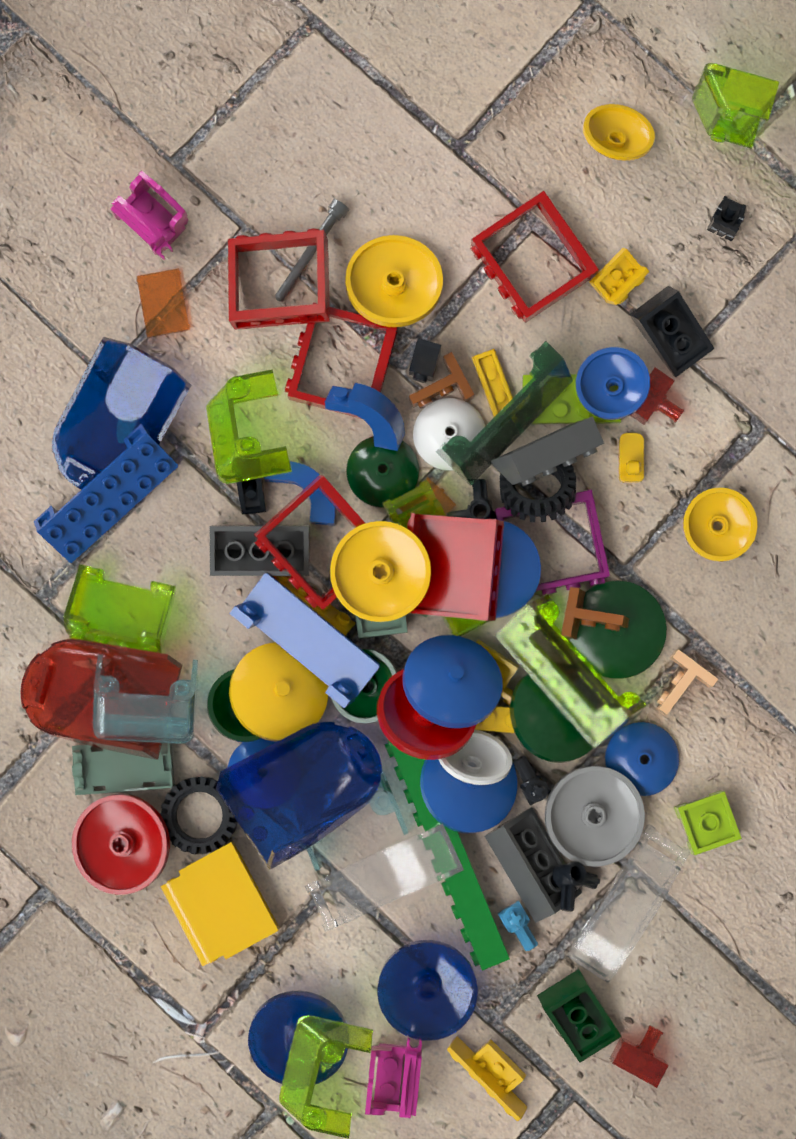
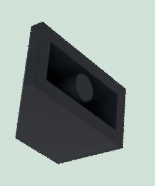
[409,338,441,383]
[235,456,266,515]

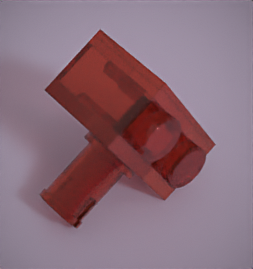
[630,367,684,425]
[609,1025,669,1088]

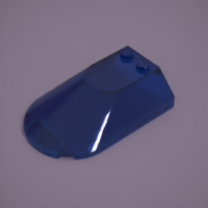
[52,337,192,490]

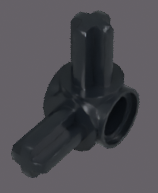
[447,479,496,519]
[513,756,551,806]
[553,862,600,912]

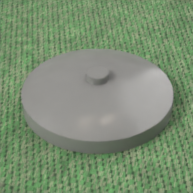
[545,766,645,867]

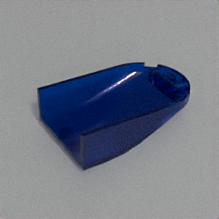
[216,722,382,870]

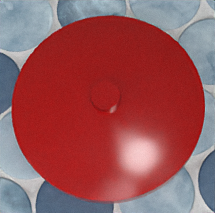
[377,669,476,760]
[72,794,170,895]

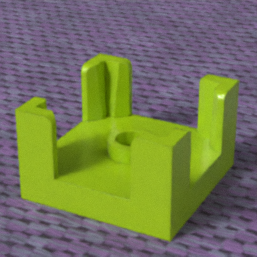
[674,791,742,855]

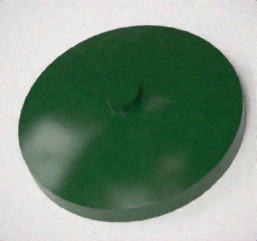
[569,581,667,679]
[510,663,605,763]

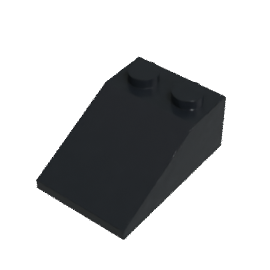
[629,286,715,377]

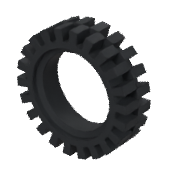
[499,464,576,522]
[160,776,239,854]

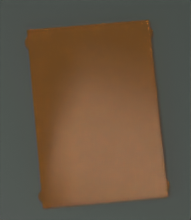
[136,268,190,338]

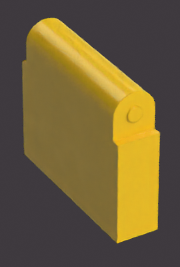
[160,841,280,966]

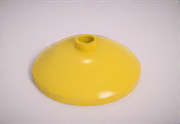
[583,104,655,161]
[683,488,757,562]

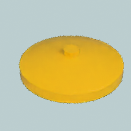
[345,235,443,327]
[330,521,431,622]
[229,642,328,742]

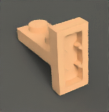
[656,649,718,715]

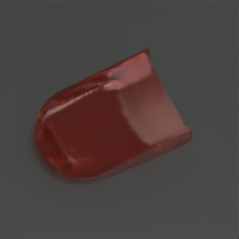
[20,639,182,760]

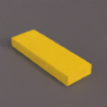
[471,349,520,426]

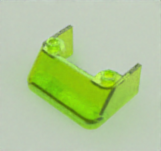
[692,63,779,149]
[206,369,292,484]
[279,1015,373,1139]

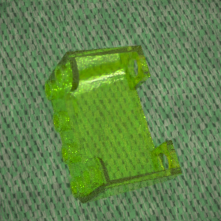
[63,564,176,658]

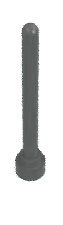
[275,199,350,301]

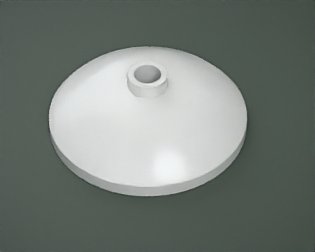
[413,398,486,471]
[438,730,512,785]

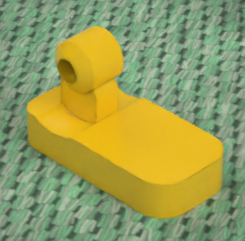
[618,433,644,483]

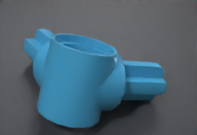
[497,900,538,951]

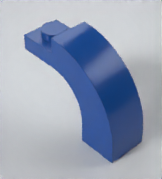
[325,383,405,451]
[264,461,336,526]

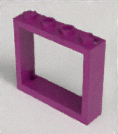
[494,490,610,595]

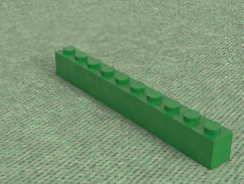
[384,740,510,971]

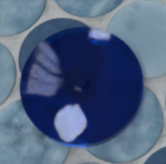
[377,940,478,1041]
[248,991,349,1087]

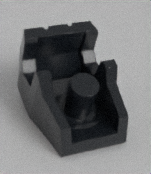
[707,196,746,241]

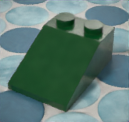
[537,969,622,1063]

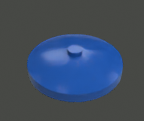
[496,520,541,619]
[403,635,503,728]
[420,759,517,833]

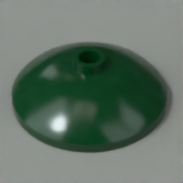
[346,436,419,508]
[331,649,397,724]
[207,669,261,742]

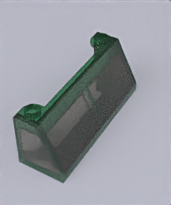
[435,341,573,486]

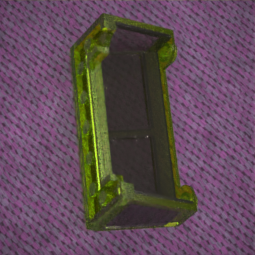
[495,595,647,749]

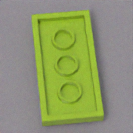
[522,374,621,425]

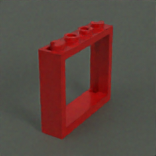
[470,191,599,323]
[228,228,330,330]
[285,303,398,419]
[254,475,365,610]

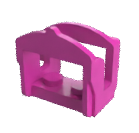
[110,171,188,260]
[365,1038,422,1118]

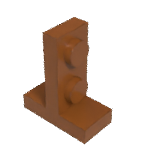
[409,352,475,409]
[561,587,629,640]

